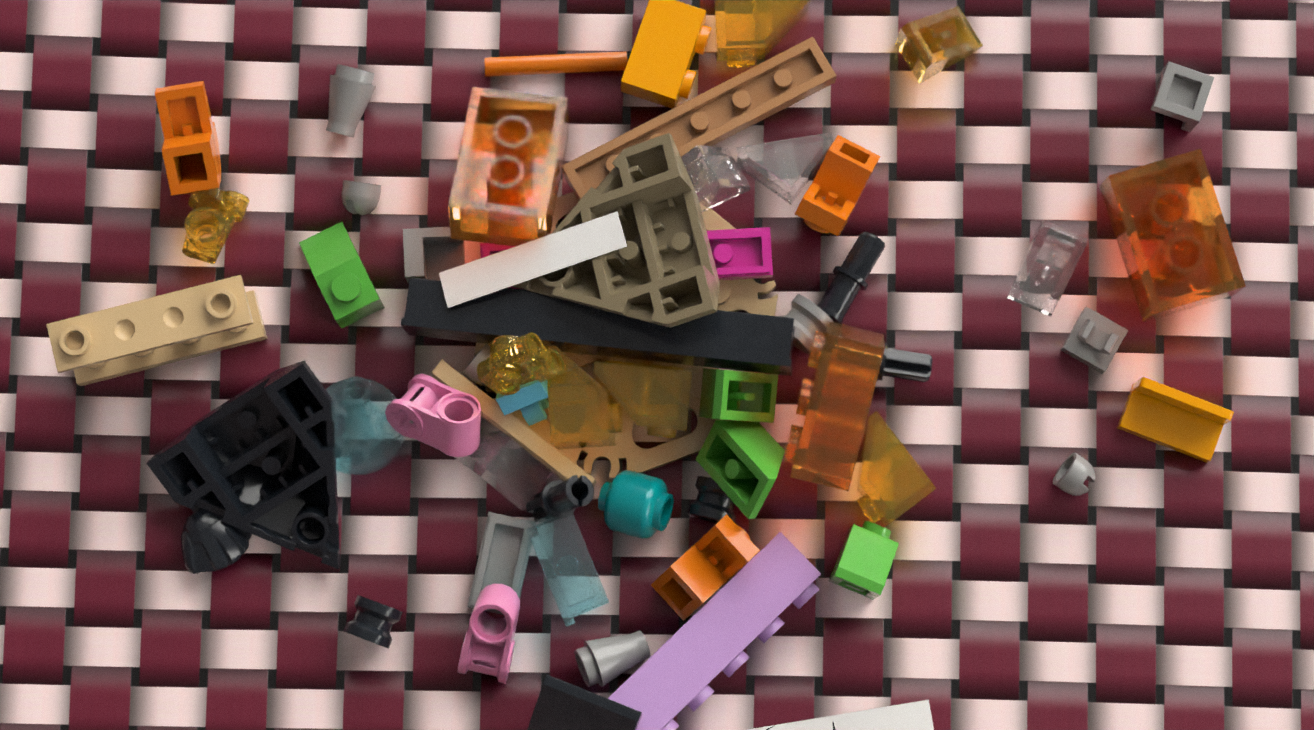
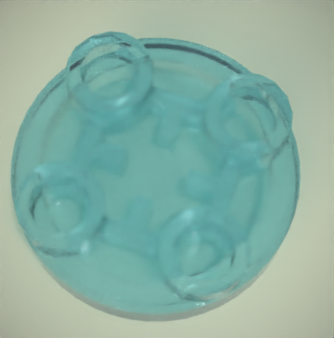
[326,376,405,475]

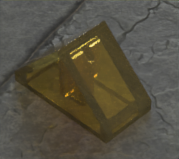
[895,6,983,84]

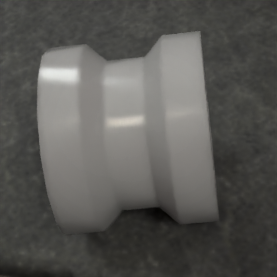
[779,294,834,355]

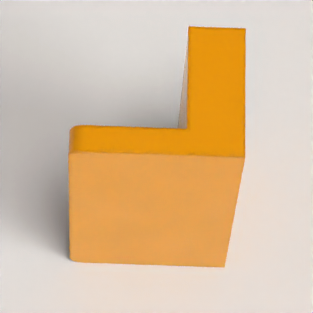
[1117,377,1234,463]

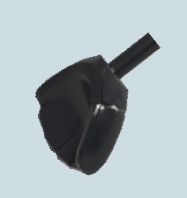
[181,506,252,574]

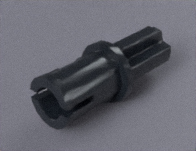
[817,232,885,325]
[835,339,933,382]
[526,475,594,523]

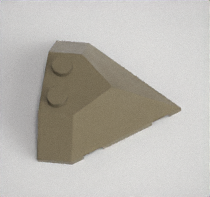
[512,133,720,328]

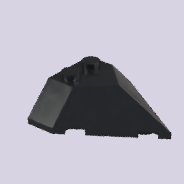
[146,360,340,570]

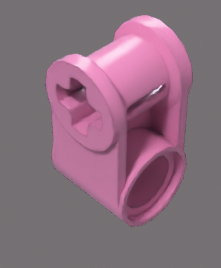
[385,374,481,457]
[458,583,520,684]

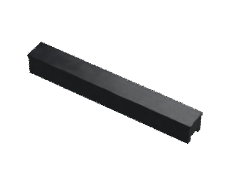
[401,278,795,376]

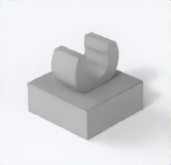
[1061,306,1128,374]

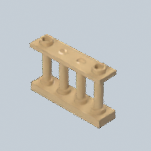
[46,275,267,386]

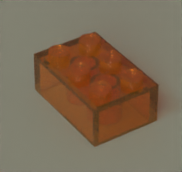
[448,87,569,246]
[1099,148,1246,322]
[784,321,885,491]

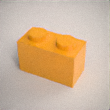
[621,0,712,109]

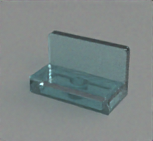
[527,514,609,627]

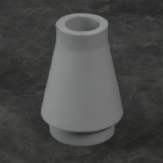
[326,64,376,137]
[574,630,651,687]

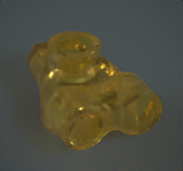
[182,188,250,264]
[477,332,564,395]

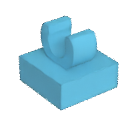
[496,360,552,426]

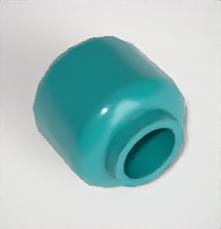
[598,470,674,539]

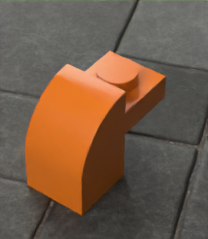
[155,81,221,196]
[795,135,881,236]
[651,514,760,621]

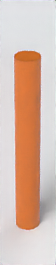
[484,51,628,77]

